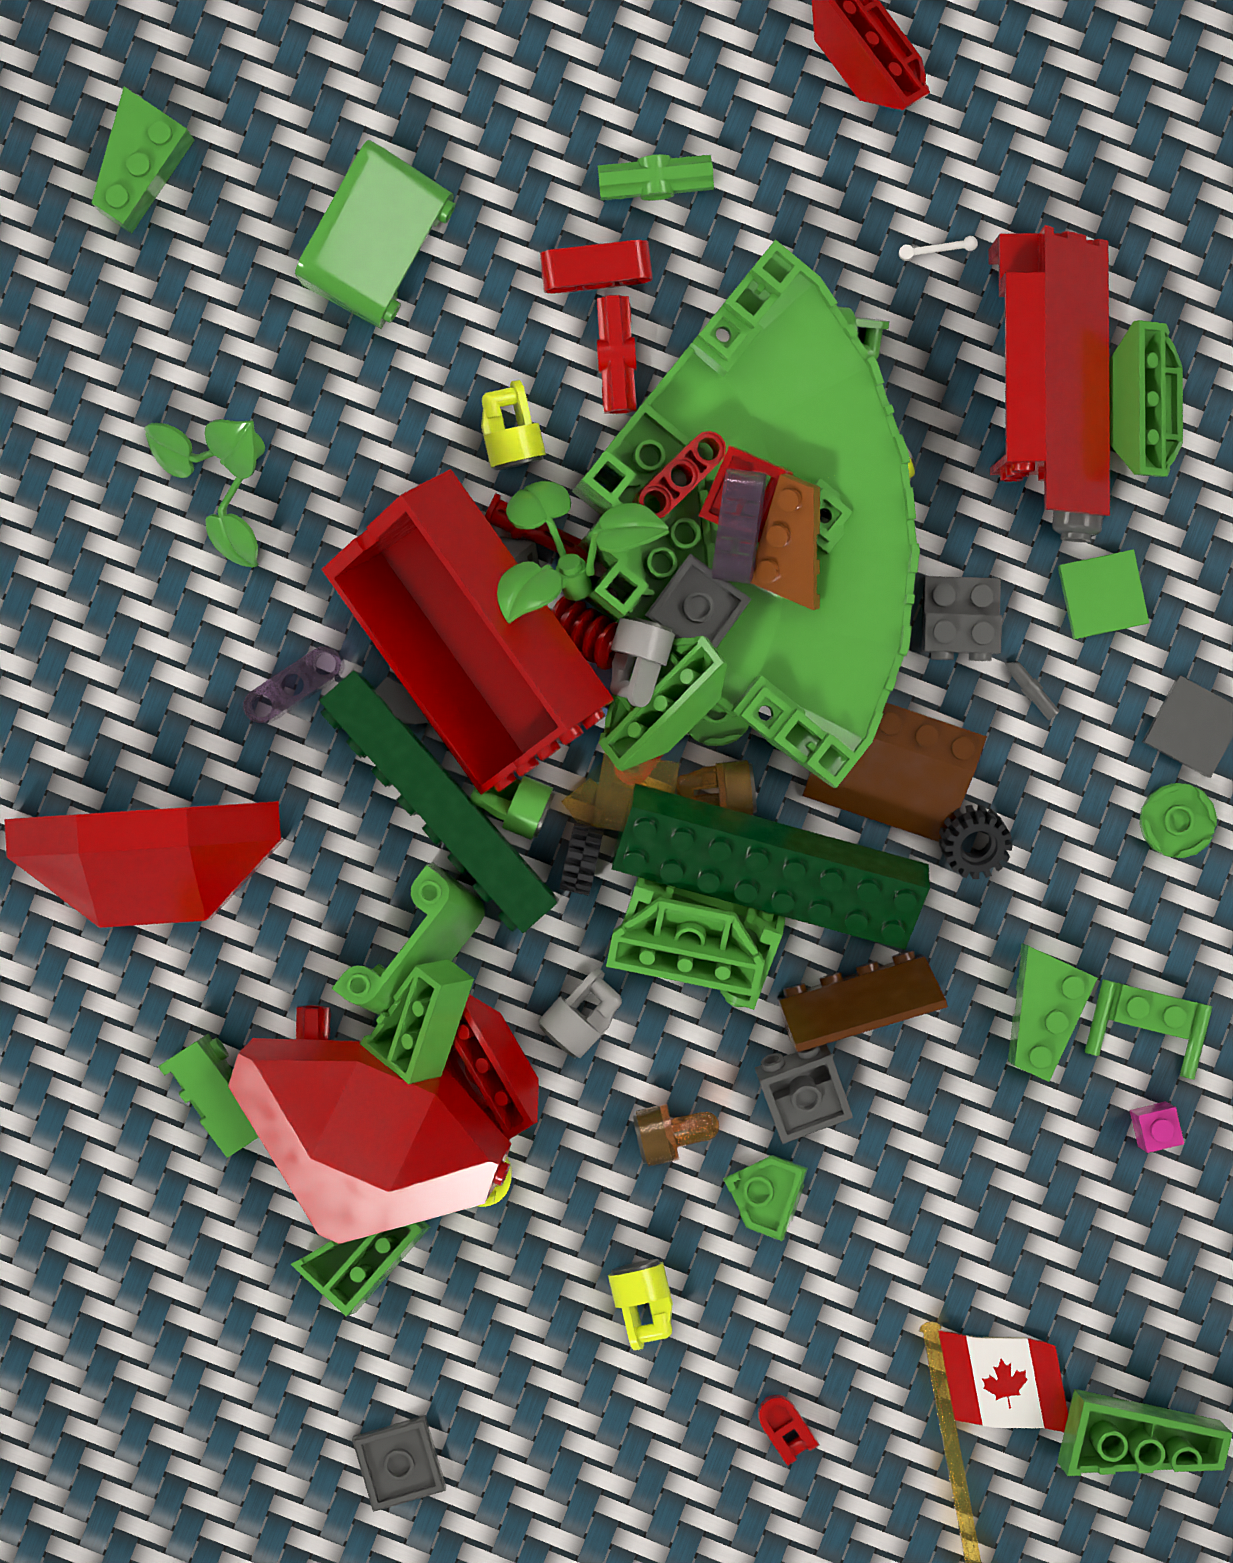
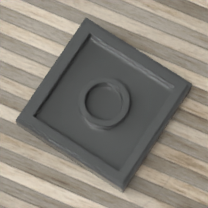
[644,554,752,648]
[1142,675,1233,778]
[352,1415,446,1512]

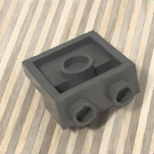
[921,576,1002,661]
[754,1044,853,1144]

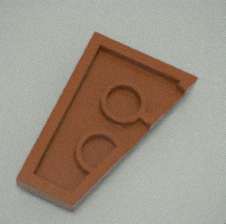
[747,473,820,610]

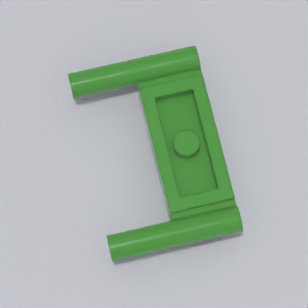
[1085,979,1213,1080]

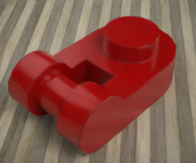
[758,1395,820,1466]

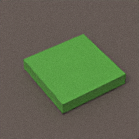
[1058,549,1149,640]

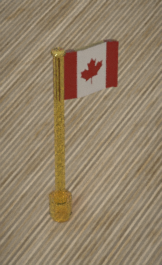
[919,1321,1068,1563]

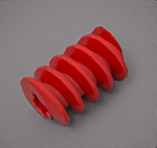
[551,596,618,670]

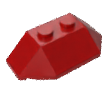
[812,0,930,110]
[445,994,539,1140]

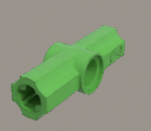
[598,154,714,201]

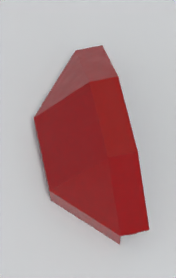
[4,801,285,928]

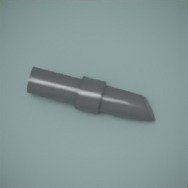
[1004,662,1060,721]

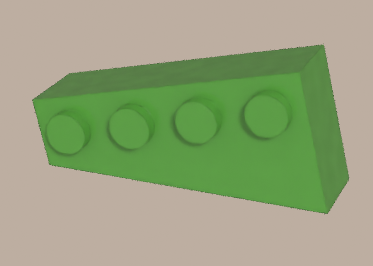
[1057,1389,1233,1476]

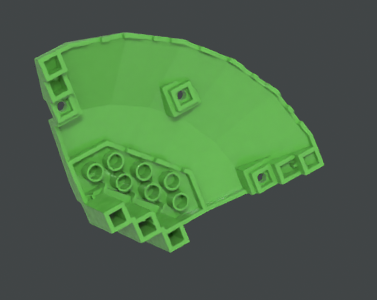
[572,239,920,788]

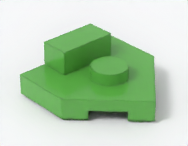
[723,1155,808,1241]

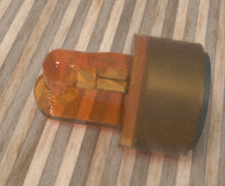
[676,760,757,815]
[633,1104,719,1167]

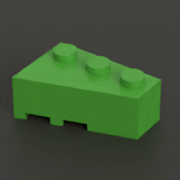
[91,87,195,234]
[1008,943,1098,1082]
[359,959,474,1084]
[158,1034,259,1158]
[291,1221,430,1317]

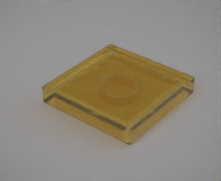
[592,751,680,831]

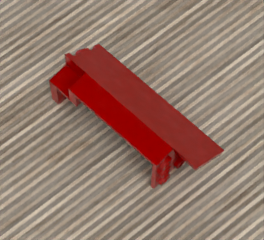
[989,225,1110,516]

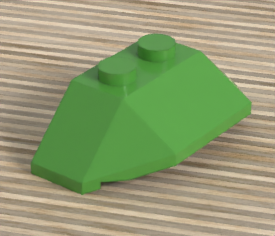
[1109,320,1183,477]
[598,636,727,771]
[606,897,765,997]

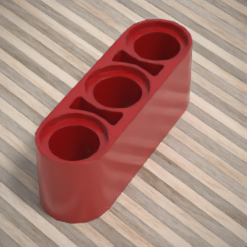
[540,240,653,294]
[632,431,726,519]

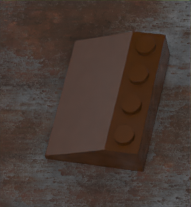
[802,702,987,842]
[777,950,948,1052]

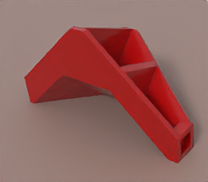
[228,1038,512,1244]

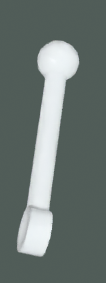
[899,236,978,261]

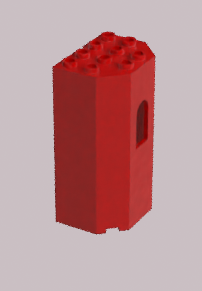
[321,469,614,795]

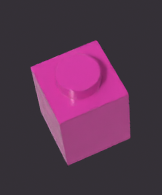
[1130,1101,1184,1153]

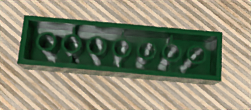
[319,670,559,933]
[611,783,930,950]

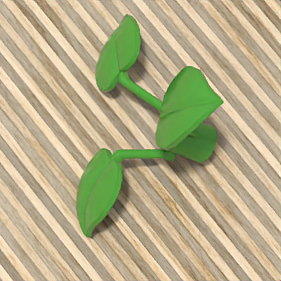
[144,419,265,568]
[497,481,669,624]

